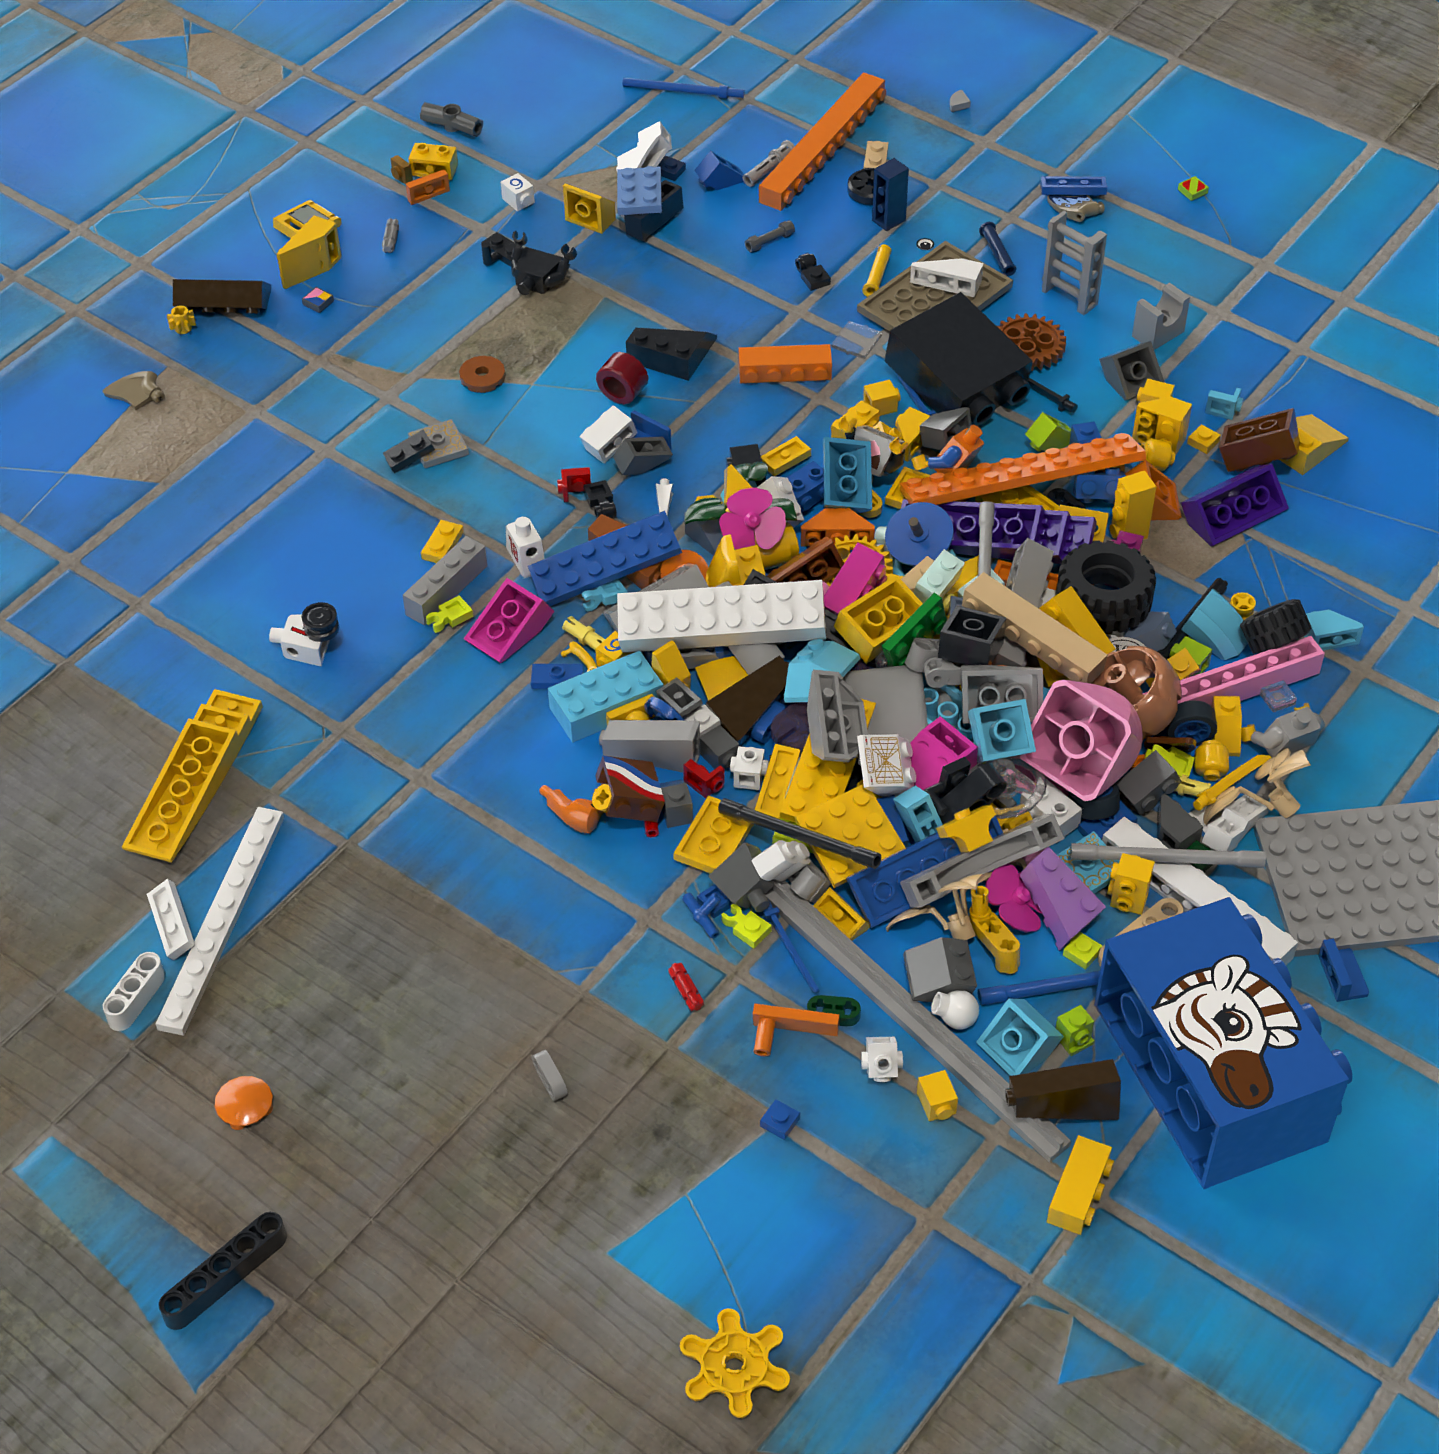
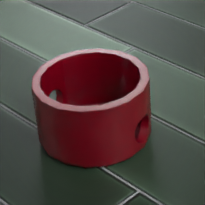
[596,352,649,405]

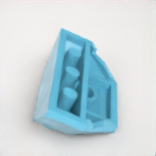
[784,639,860,703]

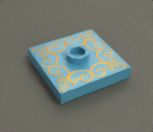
[1057,831,1120,894]

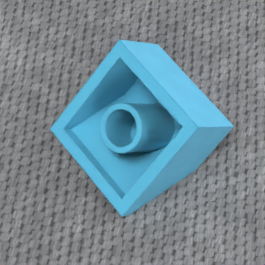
[968,699,1036,763]
[976,998,1064,1076]

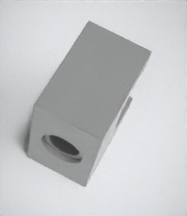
[1132,283,1190,350]

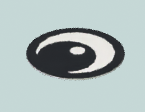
[916,238,934,250]

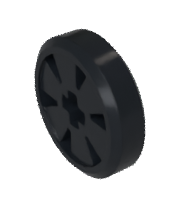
[848,168,874,205]

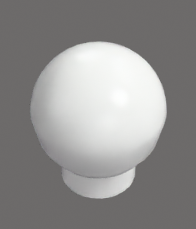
[931,990,979,1030]

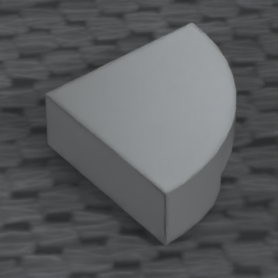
[950,90,971,112]

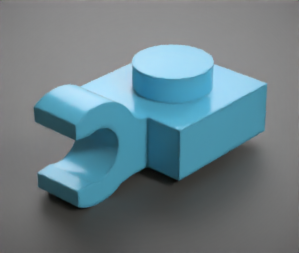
[582,579,628,611]

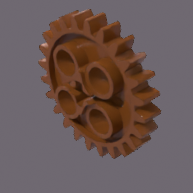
[997,313,1066,371]

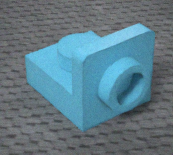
[1205,388,1244,420]

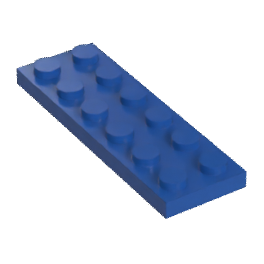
[528,511,682,606]
[846,816,1003,928]

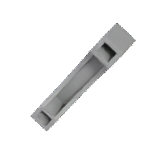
[900,814,1065,908]

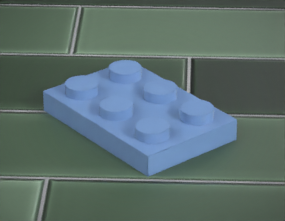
[617,166,662,215]

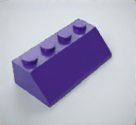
[1180,464,1289,546]

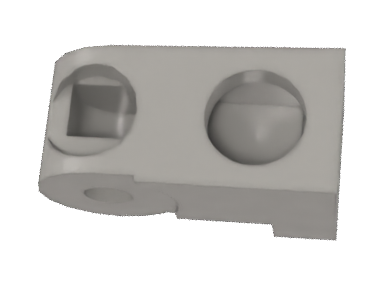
[923,657,968,688]

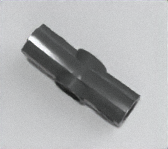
[420,102,483,137]

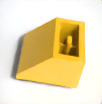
[1132,397,1192,456]

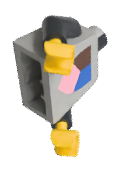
[838,416,908,483]

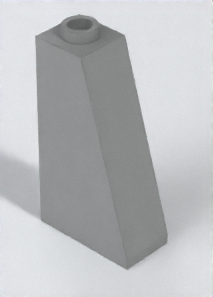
[599,720,701,772]

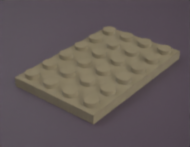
[857,241,1013,331]

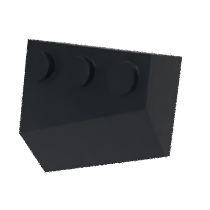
[626,327,717,381]

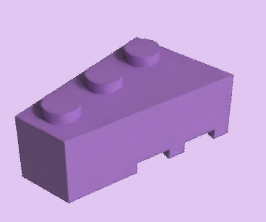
[1020,846,1106,951]

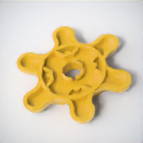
[680,1308,790,1418]

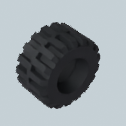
[1240,599,1312,654]

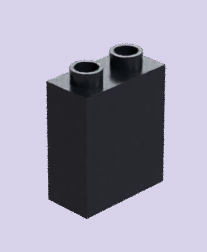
[884,292,1033,426]

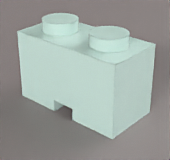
[913,549,965,603]

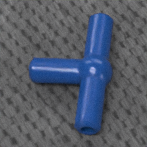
[682,893,721,938]

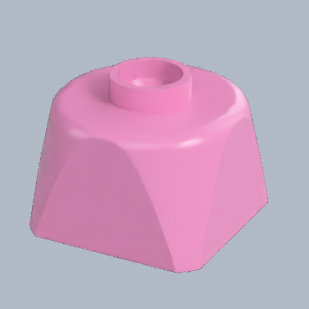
[1020,680,1143,801]

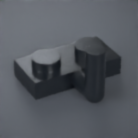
[481,232,524,267]
[924,757,971,816]

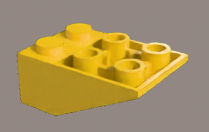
[277,215,342,289]

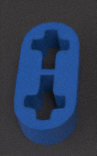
[751,701,790,744]

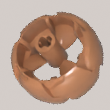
[1091,646,1182,741]

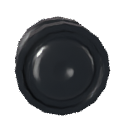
[301,602,339,642]

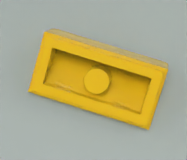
[813,887,870,941]

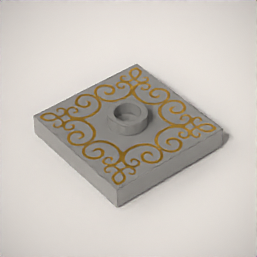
[408,419,469,468]

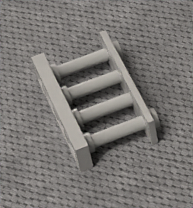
[1042,211,1107,315]

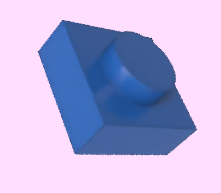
[760,1099,800,1140]

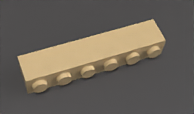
[962,572,1107,684]

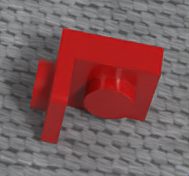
[557,467,591,502]
[683,759,725,798]

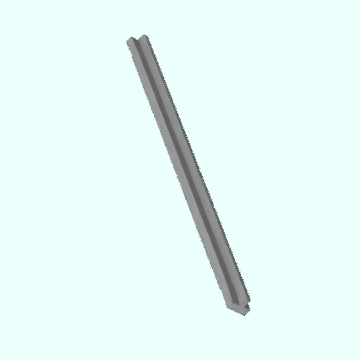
[765,879,1071,1163]

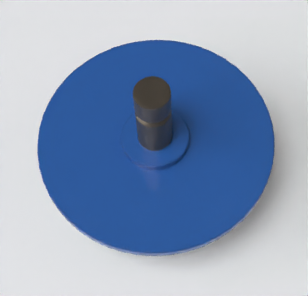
[885,502,954,567]

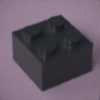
[938,605,1006,665]

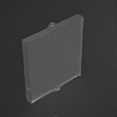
[831,321,882,359]

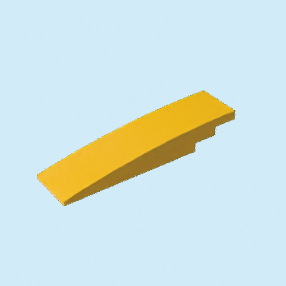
[122,689,263,863]

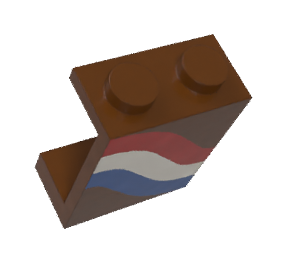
[595,755,665,822]

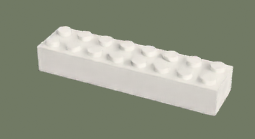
[617,580,826,652]

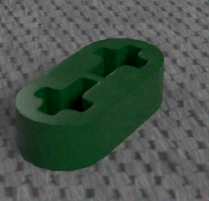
[807,995,861,1027]

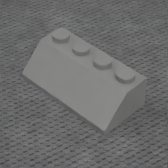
[602,563,709,632]

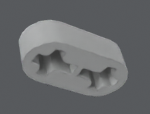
[532,1050,568,1101]

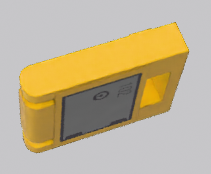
[273,200,341,238]

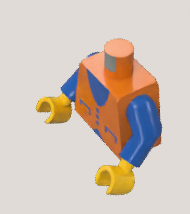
[911,425,984,473]

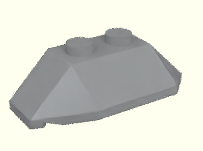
[807,669,868,762]

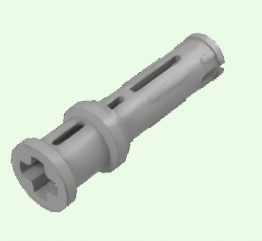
[743,140,795,187]

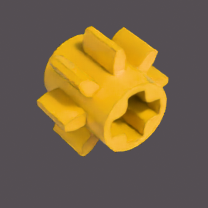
[167,306,196,334]

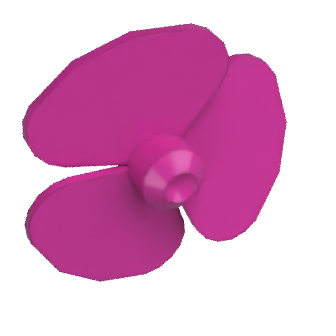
[719,487,786,549]
[985,864,1042,933]

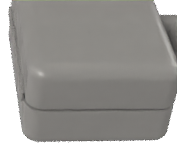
[843,665,956,743]

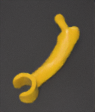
[561,641,597,672]

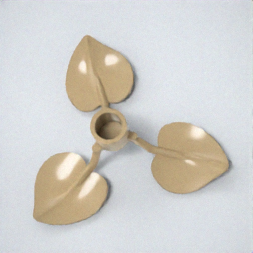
[1203,748,1311,825]
[886,872,992,940]

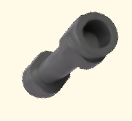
[745,220,795,252]

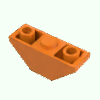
[801,508,875,546]

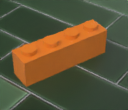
[738,344,832,383]

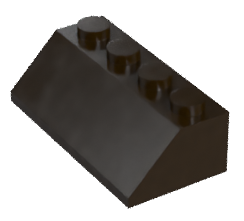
[173,279,271,314]

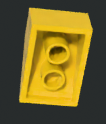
[1278,414,1349,475]

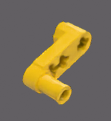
[969,886,1020,974]

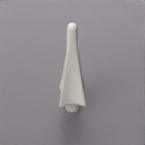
[656,478,673,517]

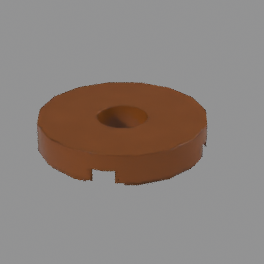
[459,356,506,393]

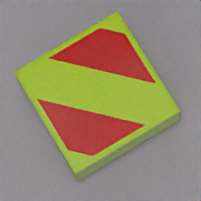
[1178,176,1209,201]

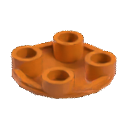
[214,1076,273,1130]

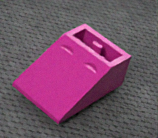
[910,716,978,791]

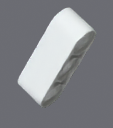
[103,952,165,1031]

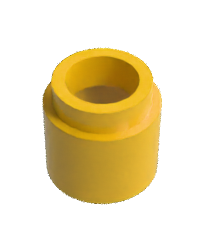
[754,522,799,571]

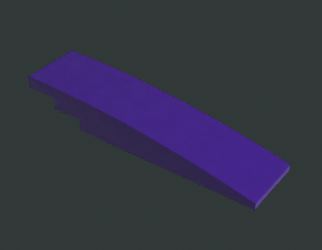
[901,499,1097,564]

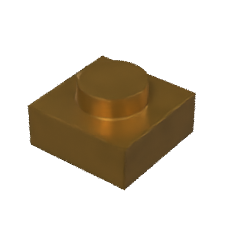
[391,155,413,185]

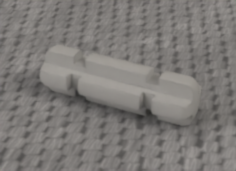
[382,218,399,253]

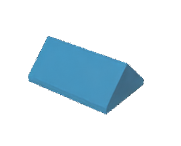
[823,437,872,514]

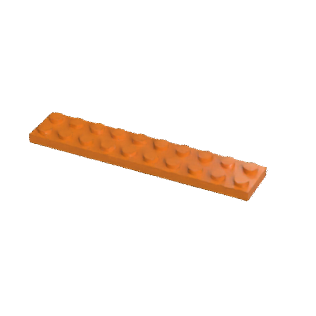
[900,433,1146,505]

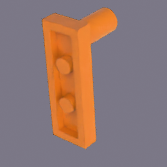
[753,1003,839,1056]

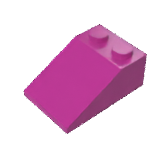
[464,578,554,663]

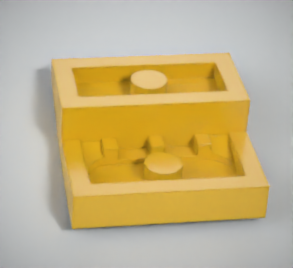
[695,656,748,701]

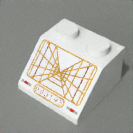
[857,734,916,797]

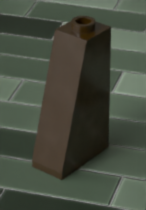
[705,655,789,747]
[1005,1059,1121,1120]

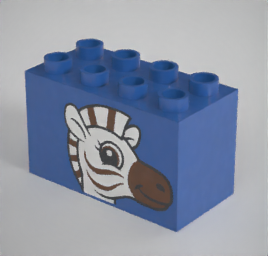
[1094,897,1353,1189]

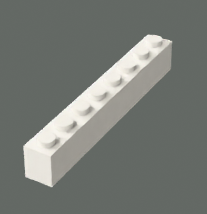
[1102,817,1298,965]

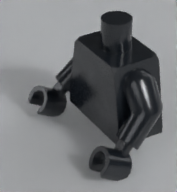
[510,231,577,295]

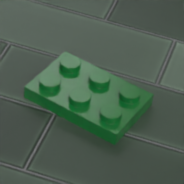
[882,592,947,667]

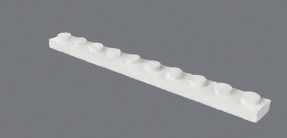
[156,807,284,1036]

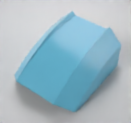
[1181,589,1248,660]

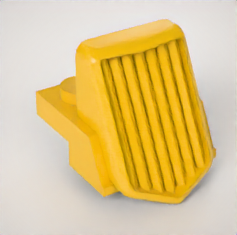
[706,534,766,587]

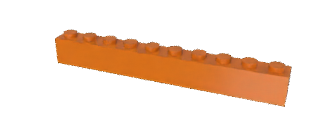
[759,72,886,211]

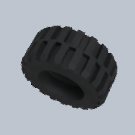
[1056,540,1156,634]

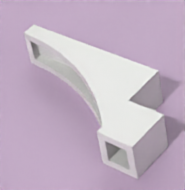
[616,121,672,220]

